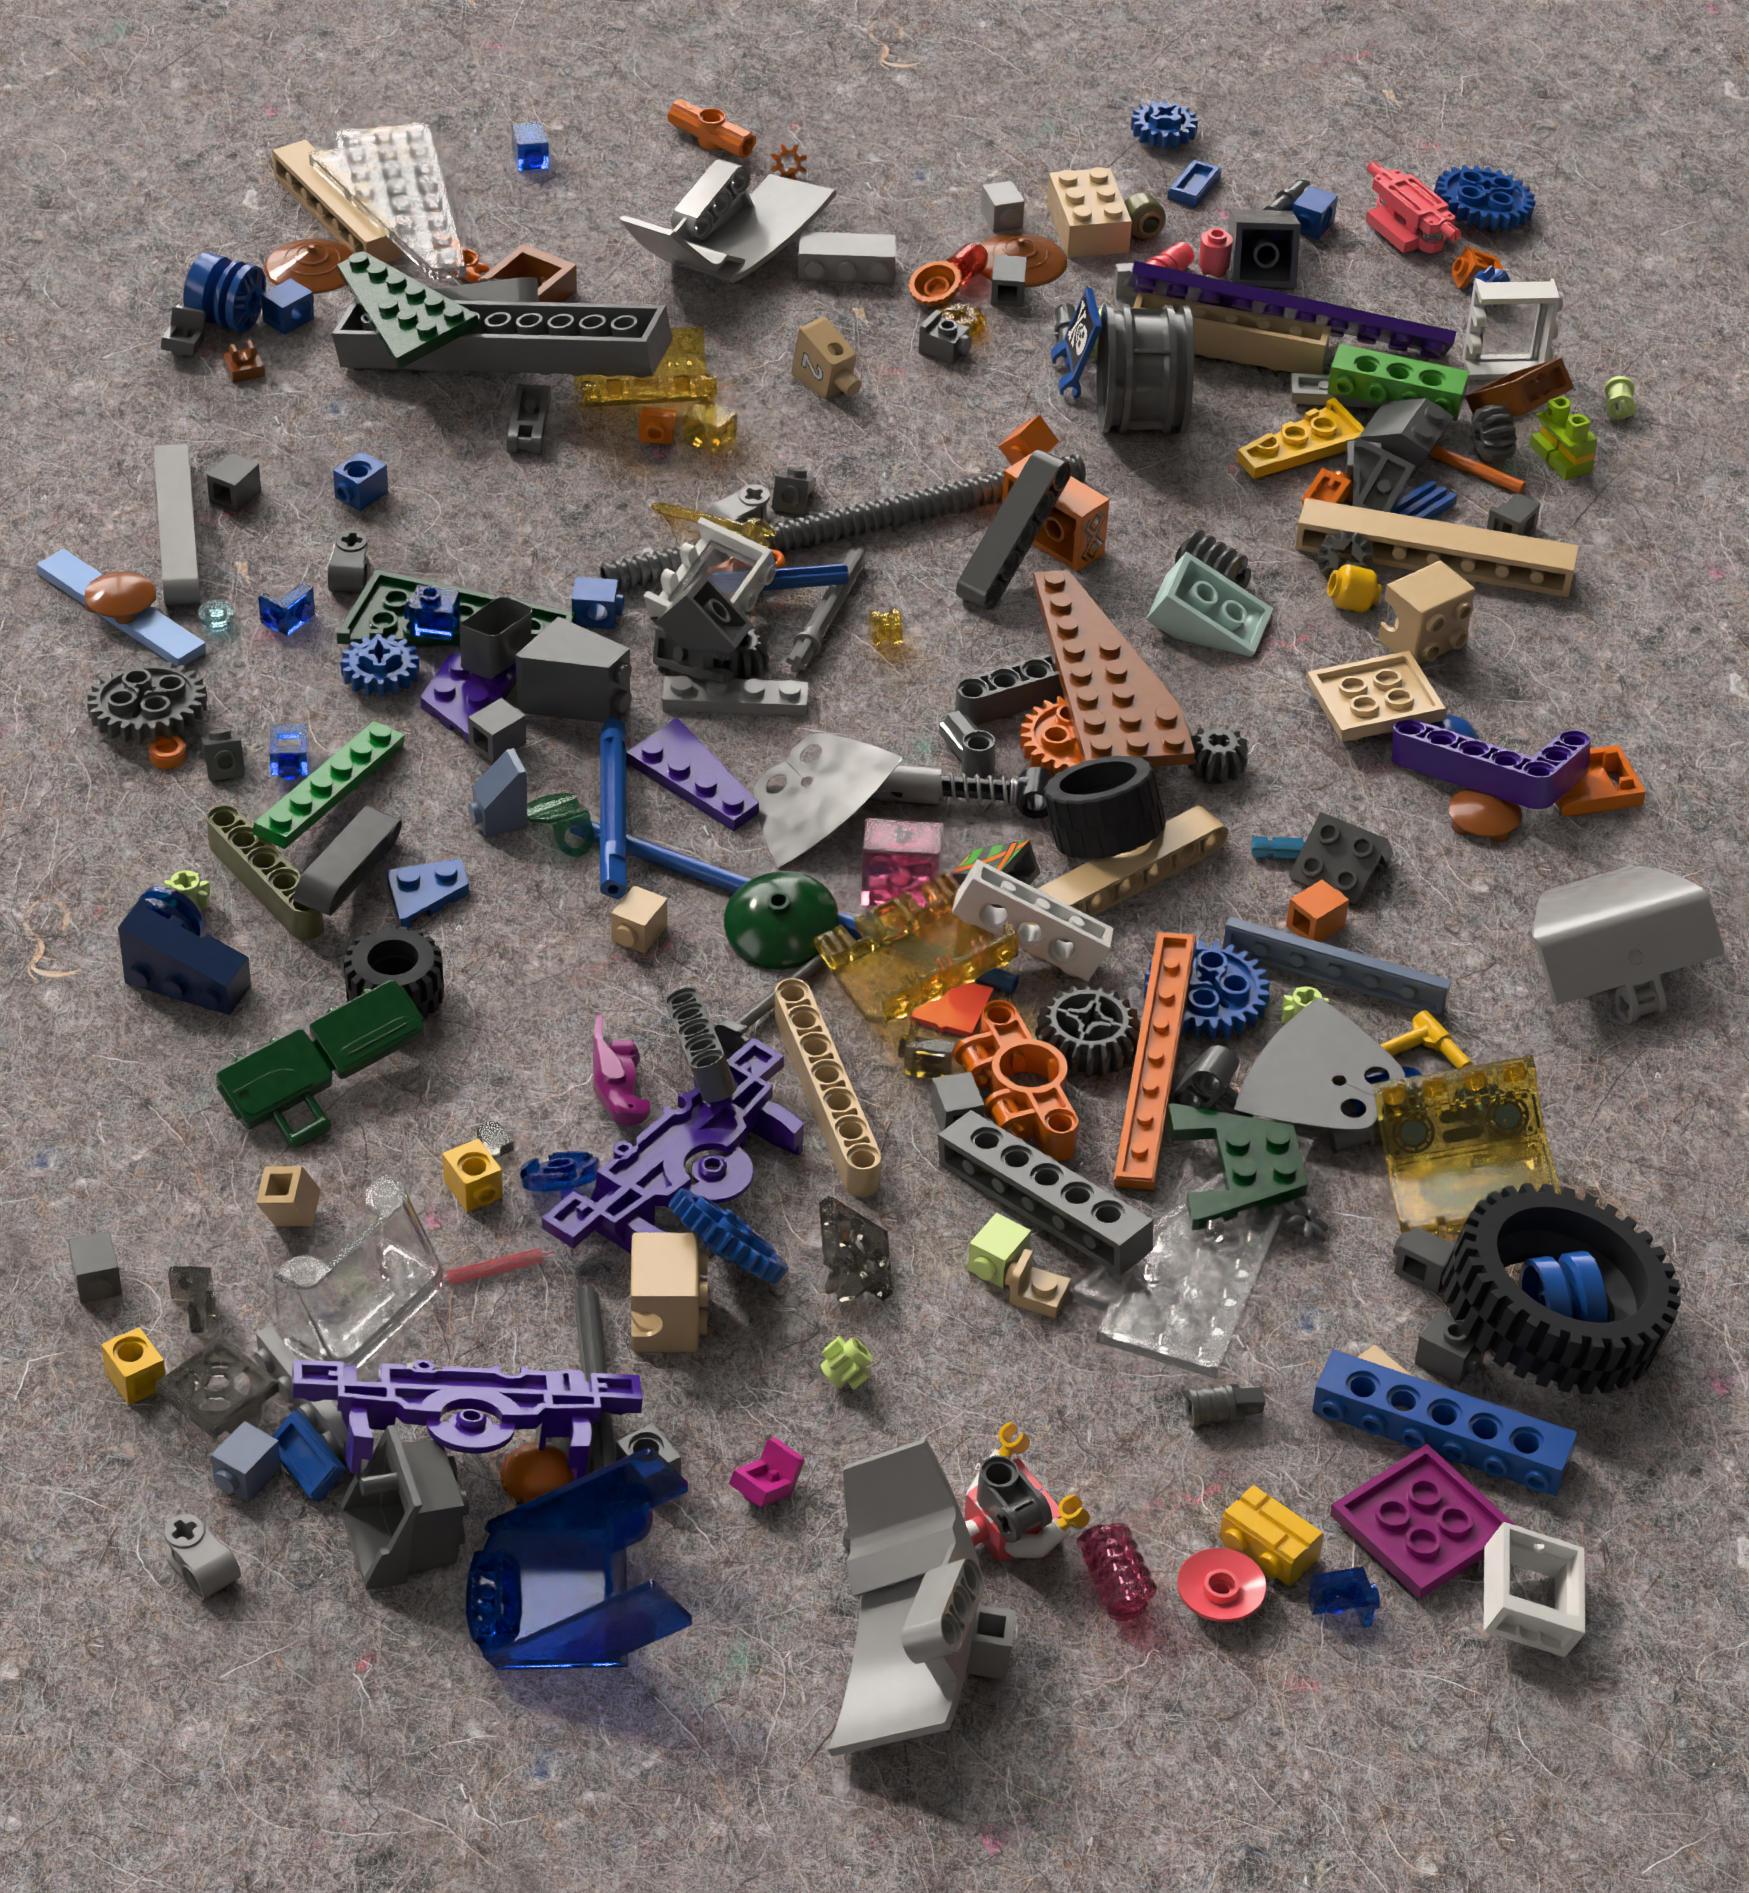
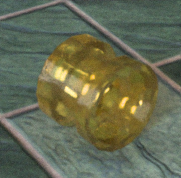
[868,608,903,646]

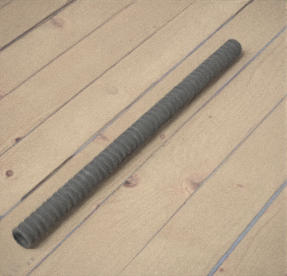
[600,454,1086,590]

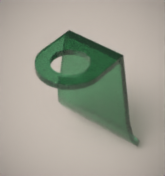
[527,793,595,857]

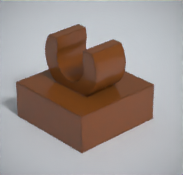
[223,340,265,383]

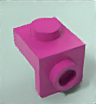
[729,1437,805,1507]

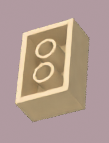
[1047,167,1132,258]

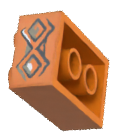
[1002,453,1110,572]

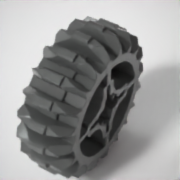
[1035,984,1141,1078]

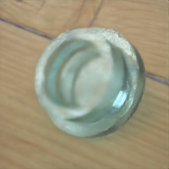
[198,599,234,632]

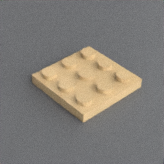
[1307,651,1446,742]

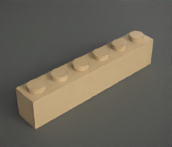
[272,139,403,263]
[1133,292,1331,374]

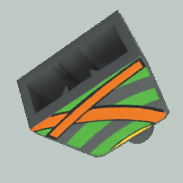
[942,840,1040,908]

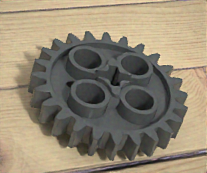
[87,660,208,744]

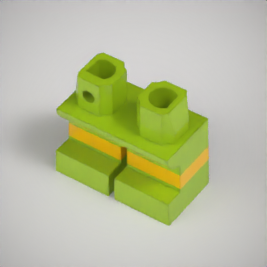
[1529,396,1598,480]

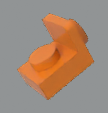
[1451,246,1504,290]
[1301,468,1353,504]

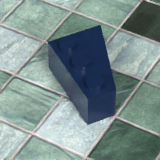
[118,897,251,1015]

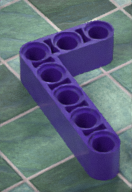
[1392,719,1591,809]

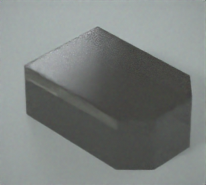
[477,1121,514,1159]

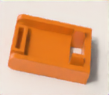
[1555,745,1646,817]

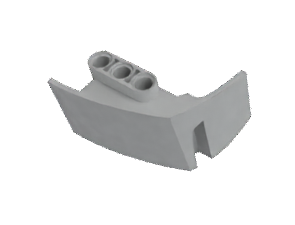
[620,159,837,283]
[827,1438,984,1756]

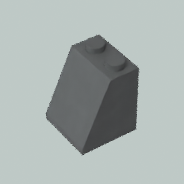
[1228,209,1301,288]
[516,617,632,723]

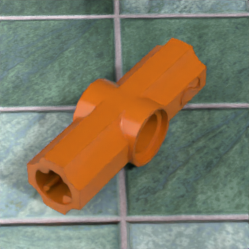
[668,99,756,159]

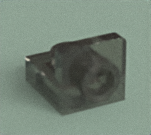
[898,1021,955,1079]

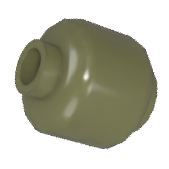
[1124,193,1166,240]

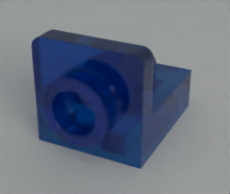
[1307,1566,1380,1628]

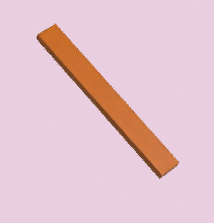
[1114,932,1197,1190]

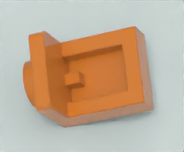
[639,407,677,444]

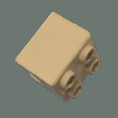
[1379,561,1475,665]
[631,1233,708,1352]

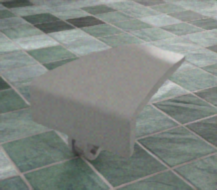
[1533,866,1725,1024]

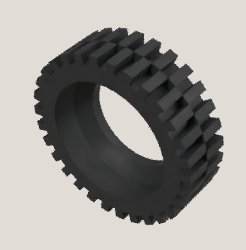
[1442,1183,1681,1394]

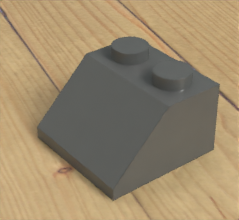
[1359,398,1454,478]
[656,573,753,653]

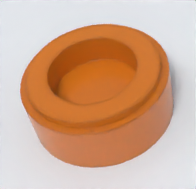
[149,735,187,769]

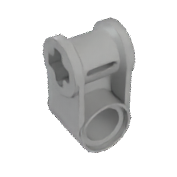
[705,484,771,533]
[164,1514,241,1601]

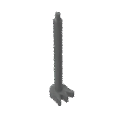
[714,951,831,1054]

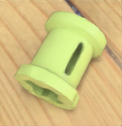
[1605,376,1636,420]

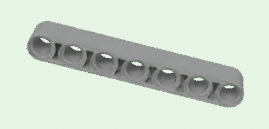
[153,443,201,606]

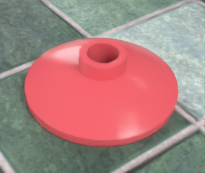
[1177,1548,1266,1622]

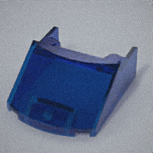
[465,1447,692,1670]

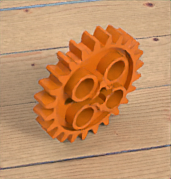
[1020,696,1082,776]

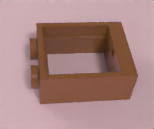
[478,243,577,303]
[1465,357,1574,417]

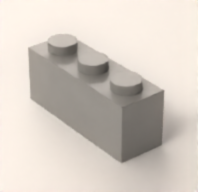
[798,232,896,284]

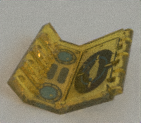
[1372,1055,1561,1236]

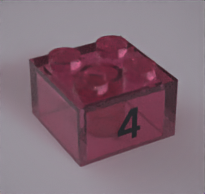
[861,818,942,910]

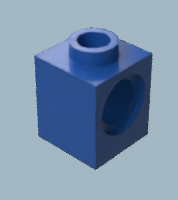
[1293,186,1338,240]
[261,278,314,335]
[333,451,388,511]
[571,577,624,629]

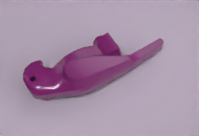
[593,1015,650,1126]

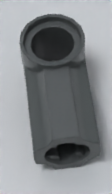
[939,711,995,779]

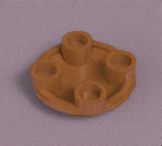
[84,571,156,624]
[1449,788,1522,843]

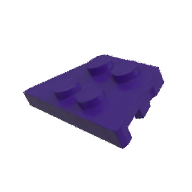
[420,653,516,745]

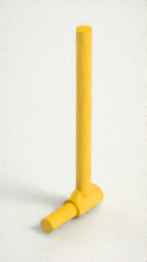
[1332,1010,1473,1082]

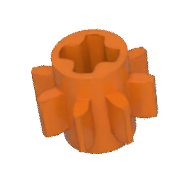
[770,144,808,180]

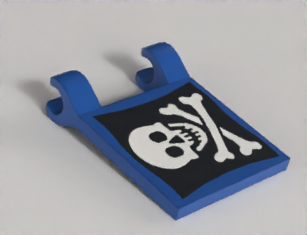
[1050,287,1102,398]

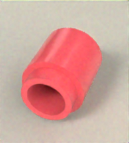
[1198,228,1233,278]

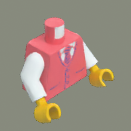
[964,1422,1090,1561]

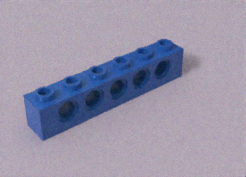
[1312,1349,1577,1496]

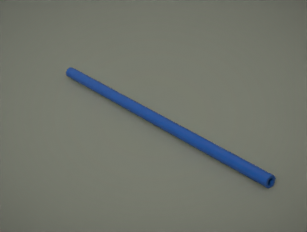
[570,816,1019,994]

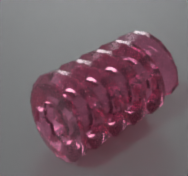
[1077,1523,1157,1621]

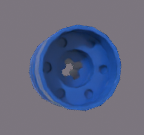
[183,252,266,333]

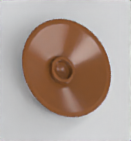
[972,232,1067,288]
[264,239,353,294]

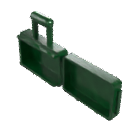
[216,980,425,1149]

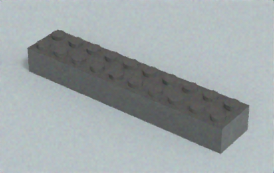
[332,298,673,378]

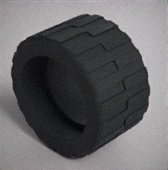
[1043,755,1166,859]

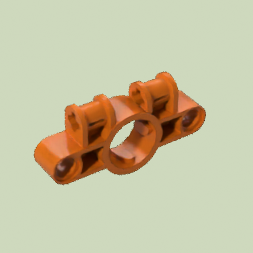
[953,1000,1079,1161]

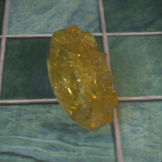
[937,302,986,337]

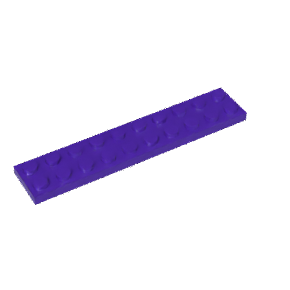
[1128,261,1457,358]

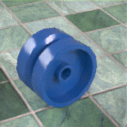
[1519,1251,1608,1323]

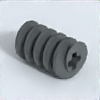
[1175,529,1251,589]

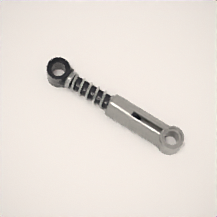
[868,765,1054,819]

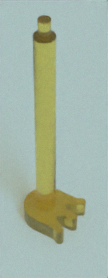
[651,502,776,547]

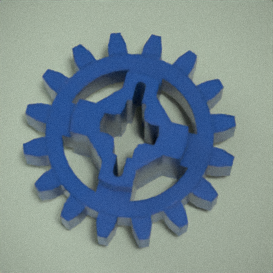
[1131,100,1198,149]
[340,634,420,697]

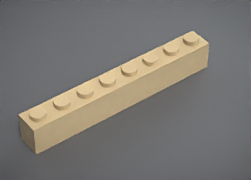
[1295,498,1579,598]

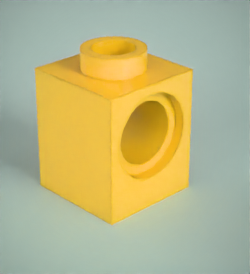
[442,1138,503,1212]
[101,1327,167,1405]

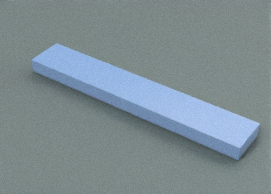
[36,548,206,667]

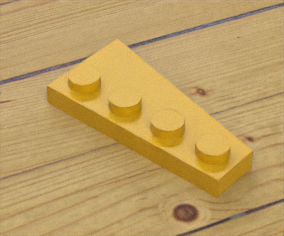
[1237,397,1365,479]

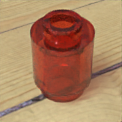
[946,242,988,286]

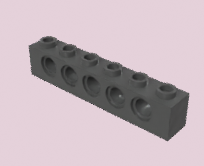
[938,1110,1153,1276]

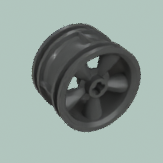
[1096,304,1194,434]

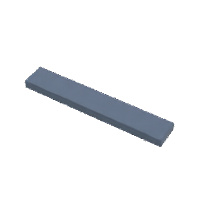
[1223,916,1451,1017]

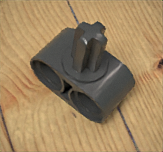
[1171,1045,1254,1118]

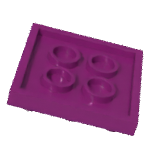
[1330,1444,1517,1600]

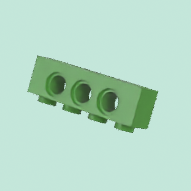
[1327,344,1470,421]

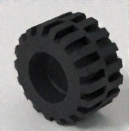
[344,926,444,1020]

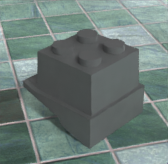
[340,1425,469,1590]

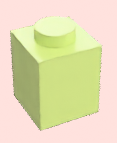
[968,1213,1031,1288]

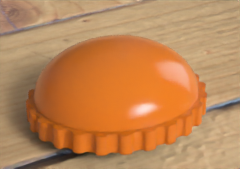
[908,260,963,307]
[500,1442,574,1505]

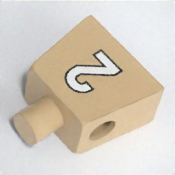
[791,316,862,398]

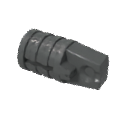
[1185,1384,1266,1427]

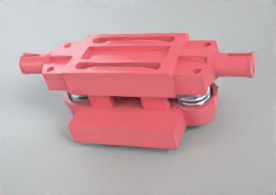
[1366,161,1461,253]

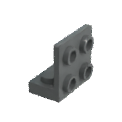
[1289,812,1394,906]

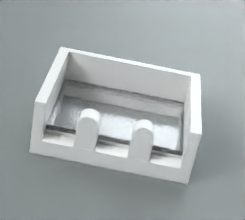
[1462,278,1563,380]
[644,517,776,617]

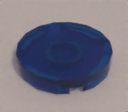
[518,1151,601,1192]

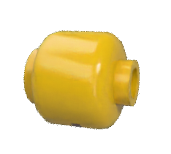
[1327,564,1382,613]

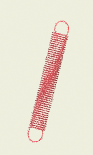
[436,1248,554,1286]

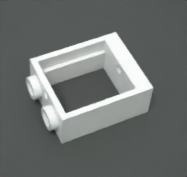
[1484,1522,1585,1657]

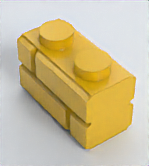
[1219,1485,1324,1587]

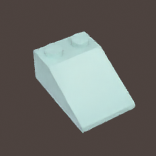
[1146,551,1273,657]

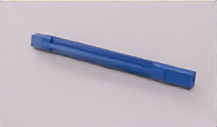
[600,716,627,900]

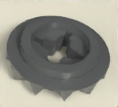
[1318,530,1373,580]

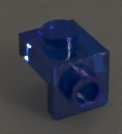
[258,582,315,636]

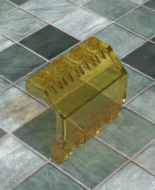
[573,326,717,408]
[814,871,1018,1025]

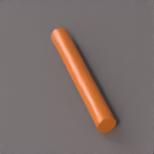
[1431,445,1526,494]

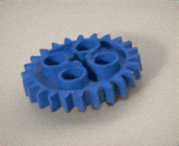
[1434,165,1536,231]
[1144,939,1270,1040]
[668,1188,789,1285]

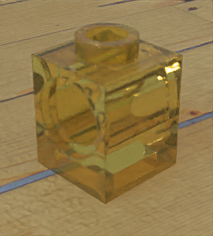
[683,397,737,455]

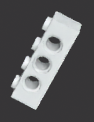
[952,859,1113,982]

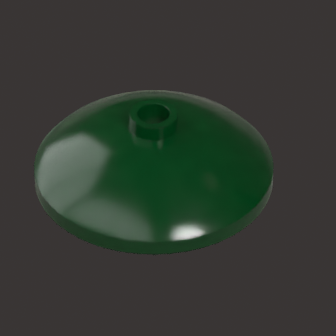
[724,871,839,970]

